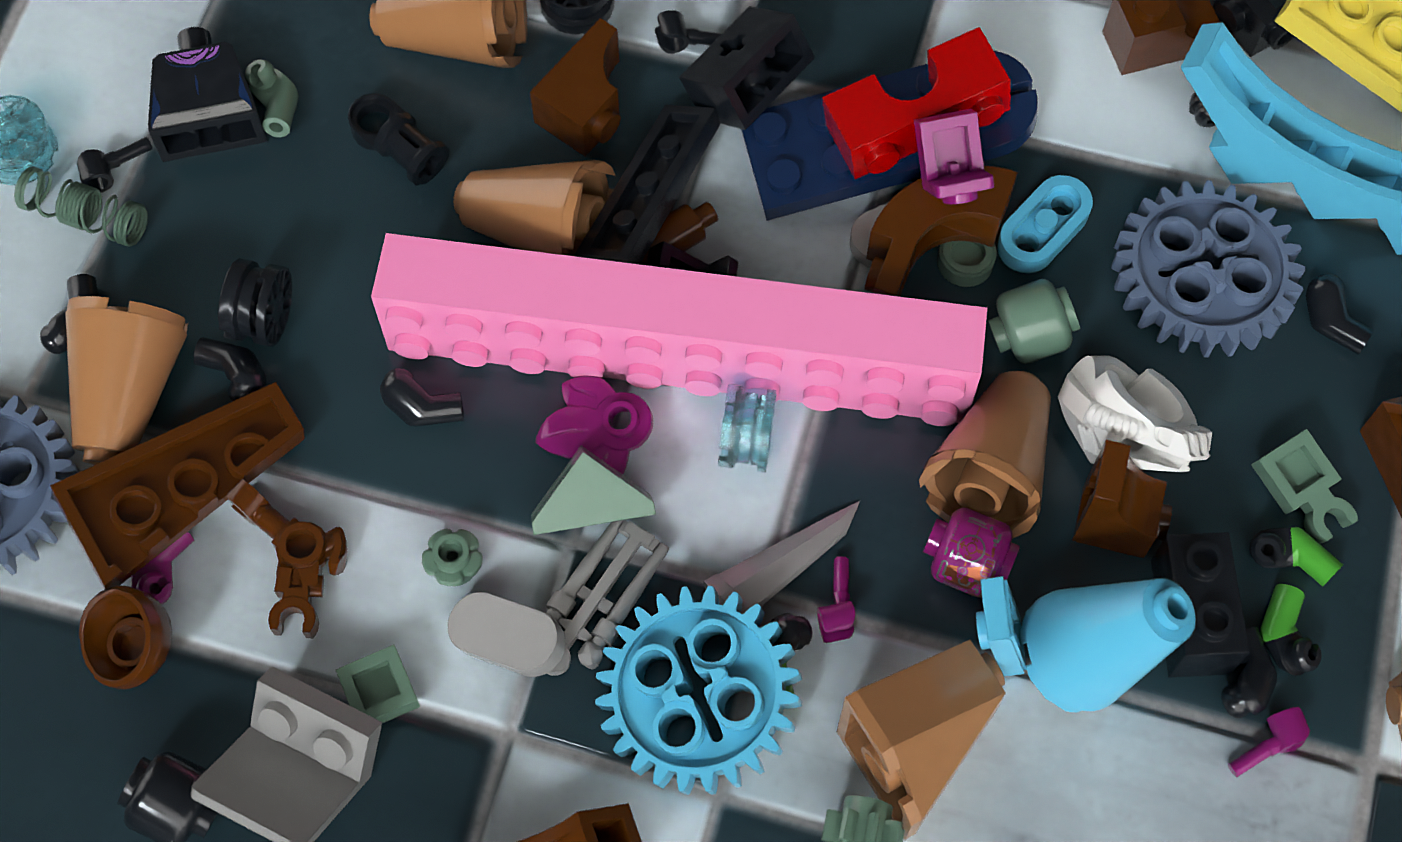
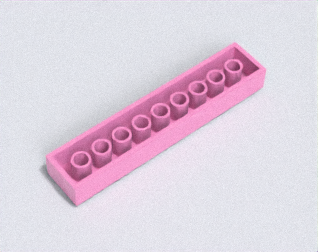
[371,233,987,426]

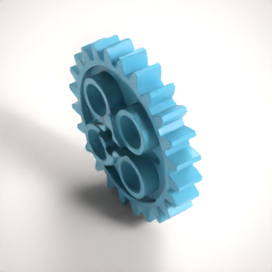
[595,586,802,795]

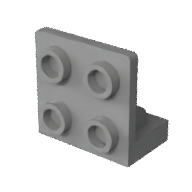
[191,667,382,842]

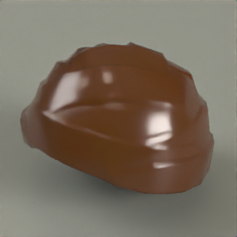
[79,586,172,689]

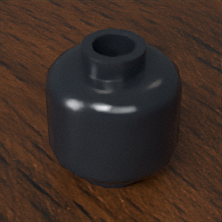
[117,751,218,842]

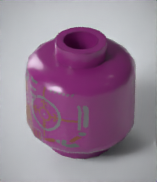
[923,508,1020,598]

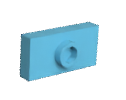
[976,577,1026,677]

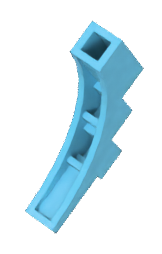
[1181,22,1402,255]

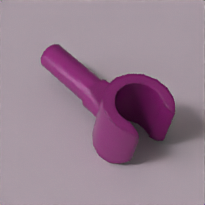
[817,556,855,643]
[1227,707,1310,777]

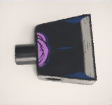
[148,27,268,162]

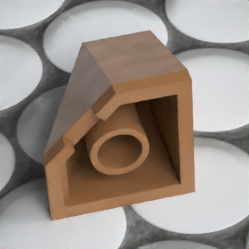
[836,640,1006,840]

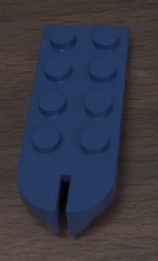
[741,50,1038,221]

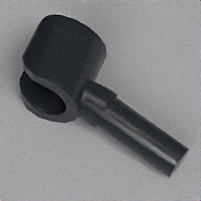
[655,10,722,54]
[77,137,153,193]

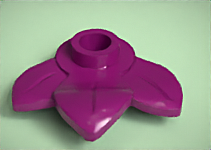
[536,375,653,474]

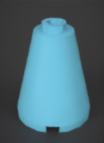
[1020,578,1195,713]

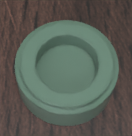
[937,241,997,287]

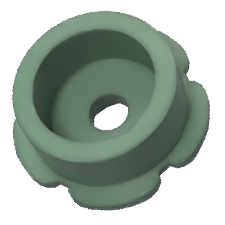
[422,529,483,586]

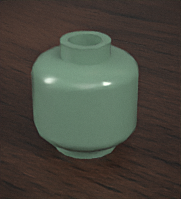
[988,279,1080,364]

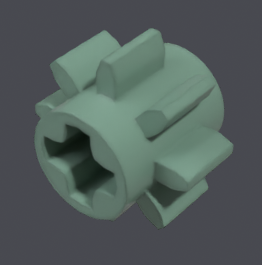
[821,795,905,842]

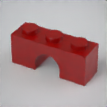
[822,27,1011,179]

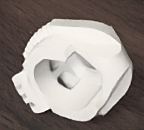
[1058,356,1212,472]

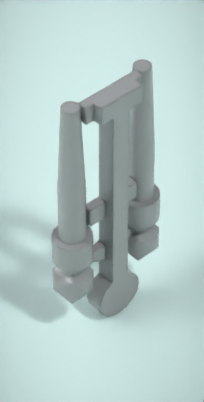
[546,520,669,676]

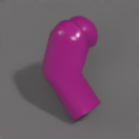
[131,532,195,604]

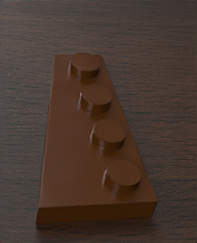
[50,382,305,590]

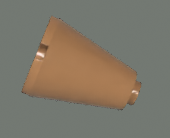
[369,0,527,68]
[454,160,615,256]
[65,296,188,465]
[919,371,1051,538]

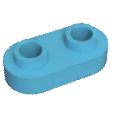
[997,175,1093,273]

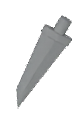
[703,500,861,614]

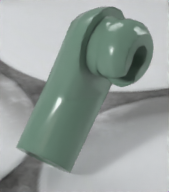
[245,60,298,138]

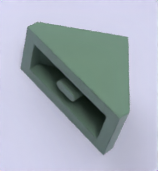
[531,445,656,535]

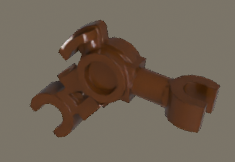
[226,479,348,639]

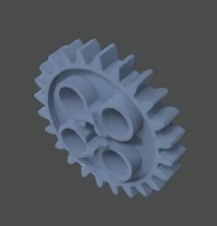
[1111,180,1305,358]
[0,395,80,575]

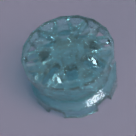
[0,95,59,186]
[718,384,777,472]

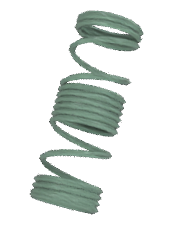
[14,166,148,247]

